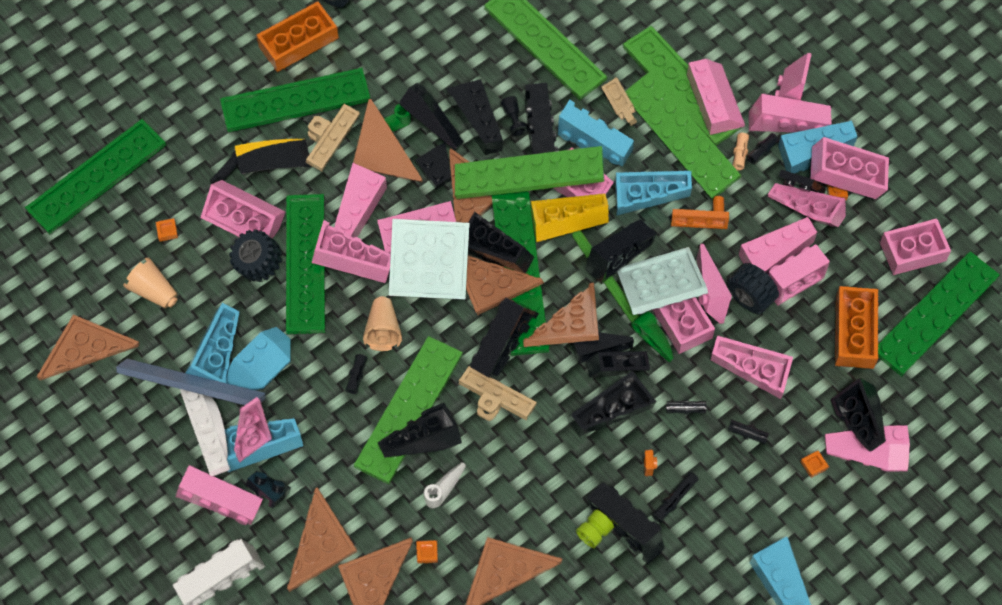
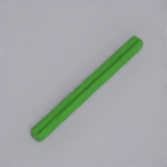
[572,230,639,322]

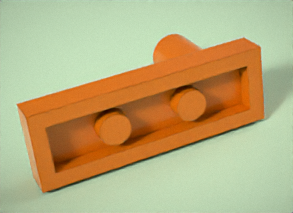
[671,196,729,229]

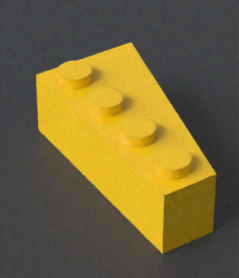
[531,193,609,242]

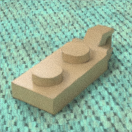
[602,77,637,126]

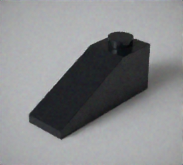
[571,332,634,364]
[586,351,650,378]

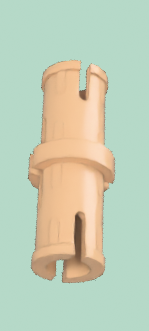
[733,133,749,170]

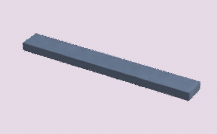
[117,359,265,405]

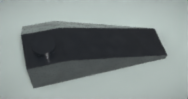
[399,83,464,150]
[831,378,886,452]
[377,403,462,458]

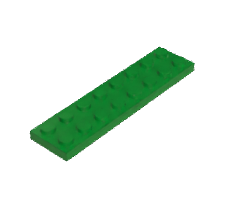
[220,68,371,133]
[25,119,166,235]
[286,194,325,334]
[878,251,1000,377]

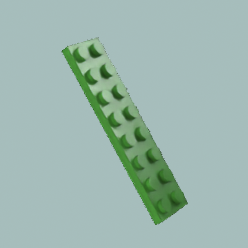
[484,0,607,100]
[623,26,743,146]
[625,71,742,200]
[455,146,604,199]
[354,336,463,485]

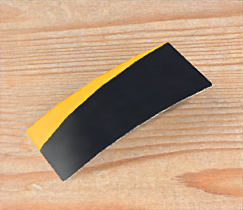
[235,139,312,174]

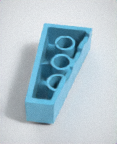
[778,121,857,174]
[224,418,304,472]

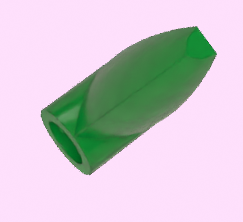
[384,104,411,132]
[631,311,674,362]

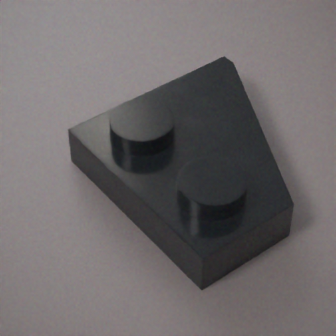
[415,142,451,189]
[779,169,826,194]
[246,471,291,508]

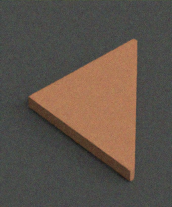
[353,99,423,183]
[449,149,492,223]
[466,256,544,315]
[523,283,599,347]
[37,315,140,380]
[287,488,357,592]
[466,537,562,605]
[338,538,413,605]

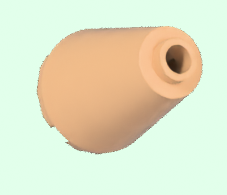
[123,257,178,308]
[363,296,402,351]

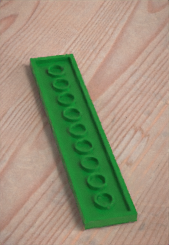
[491,191,549,356]

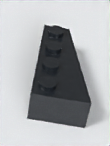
[446,79,503,155]
[525,83,558,155]
[468,211,534,274]
[585,219,657,284]
[470,297,539,380]
[568,371,657,437]
[586,482,665,565]

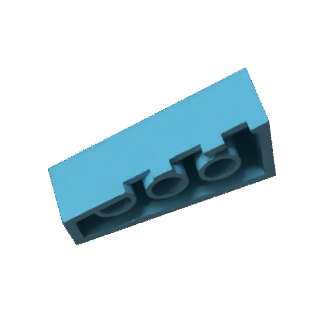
[558,100,634,167]
[615,171,692,216]
[185,303,239,383]
[750,537,811,605]

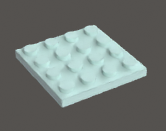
[389,219,469,299]
[617,247,708,315]

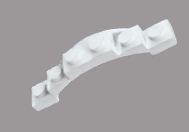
[180,389,230,477]

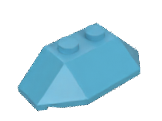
[226,327,291,390]

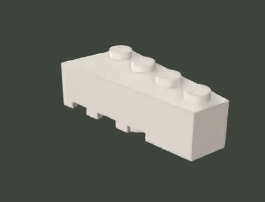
[173,539,266,605]

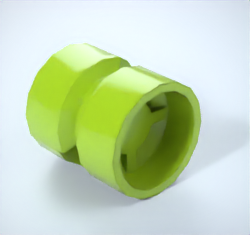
[576,510,614,548]

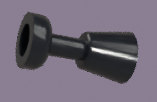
[500,96,528,137]

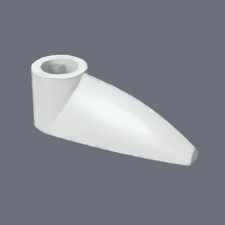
[424,462,466,508]

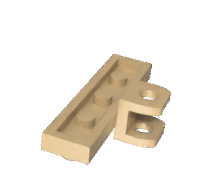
[306,104,360,171]
[459,366,537,421]

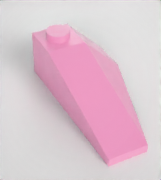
[696,244,732,324]
[825,426,910,472]

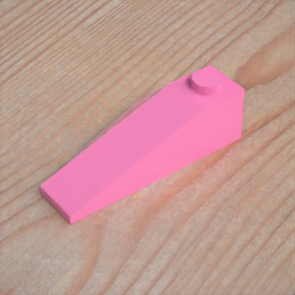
[768,183,846,227]
[234,397,272,462]

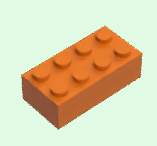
[256,2,338,72]
[835,286,878,369]

